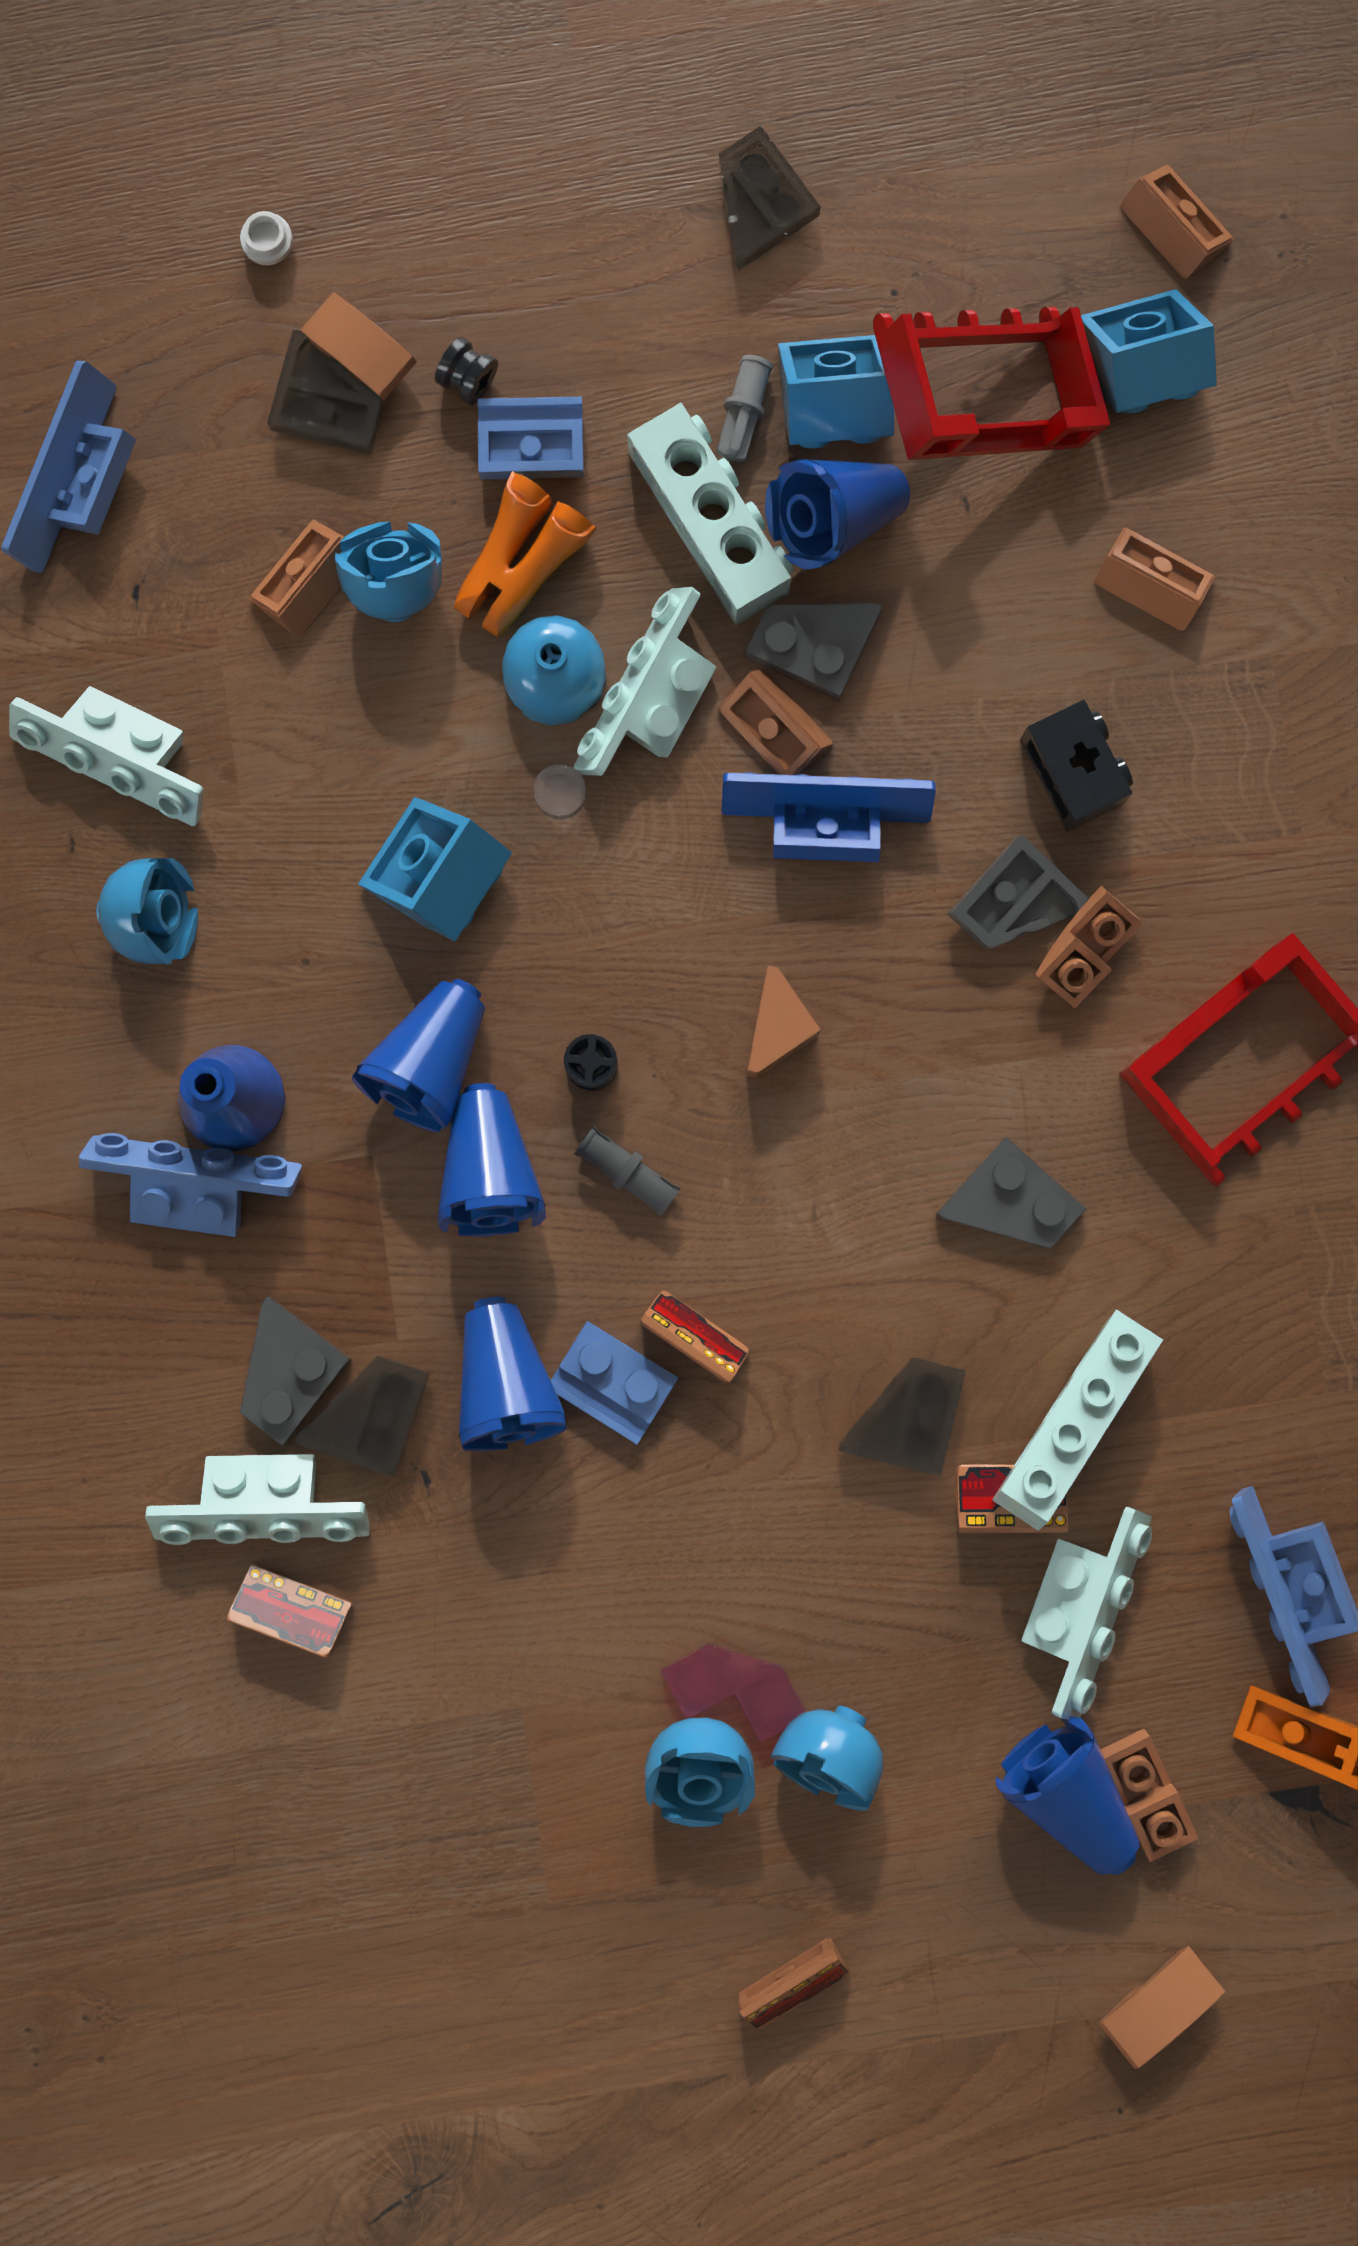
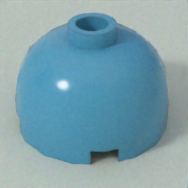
[335,522,442,622]
[502,615,607,725]
[96,858,198,964]
[770,1706,883,1811]
[645,1718,755,1827]

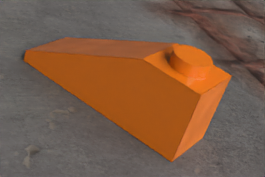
[1232,1685,1358,1790]

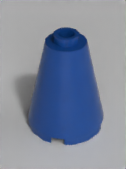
[765,459,910,570]
[352,979,485,1132]
[178,1045,286,1151]
[437,1083,546,1237]
[458,1296,567,1452]
[995,1716,1140,1875]

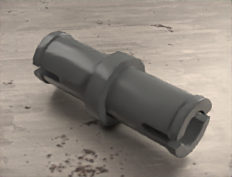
[574,1126,681,1216]

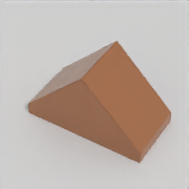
[746,966,821,1078]

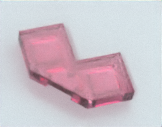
[661,1643,806,1743]

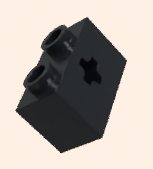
[1020,699,1133,832]

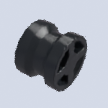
[434,337,498,405]
[564,1034,618,1091]

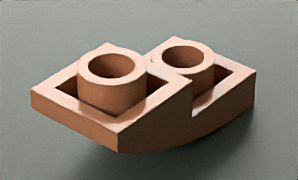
[300,292,417,401]
[1036,885,1143,1008]
[1100,1728,1199,1862]
[1098,1946,1226,2069]

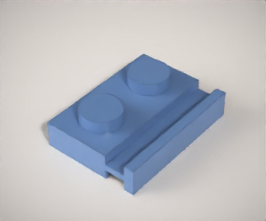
[478,397,584,480]
[551,1321,679,1445]

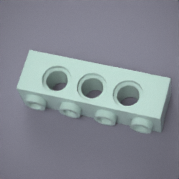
[627,403,794,625]
[992,1310,1163,1531]

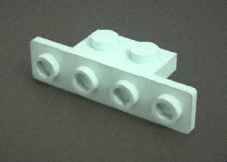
[574,587,717,776]
[9,686,204,826]
[145,1454,370,1545]
[1021,1507,1152,1720]

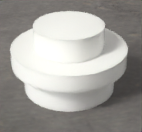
[240,211,293,265]

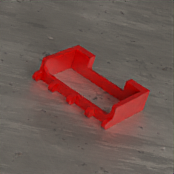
[873,306,1111,460]
[1119,932,1358,1187]

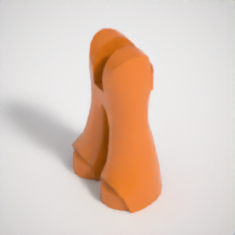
[453,471,596,638]

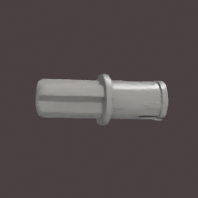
[717,355,773,462]

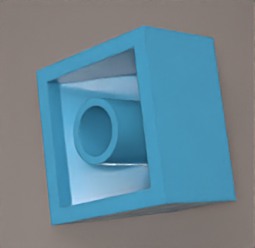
[1081,289,1217,413]
[778,335,894,448]
[358,797,512,941]

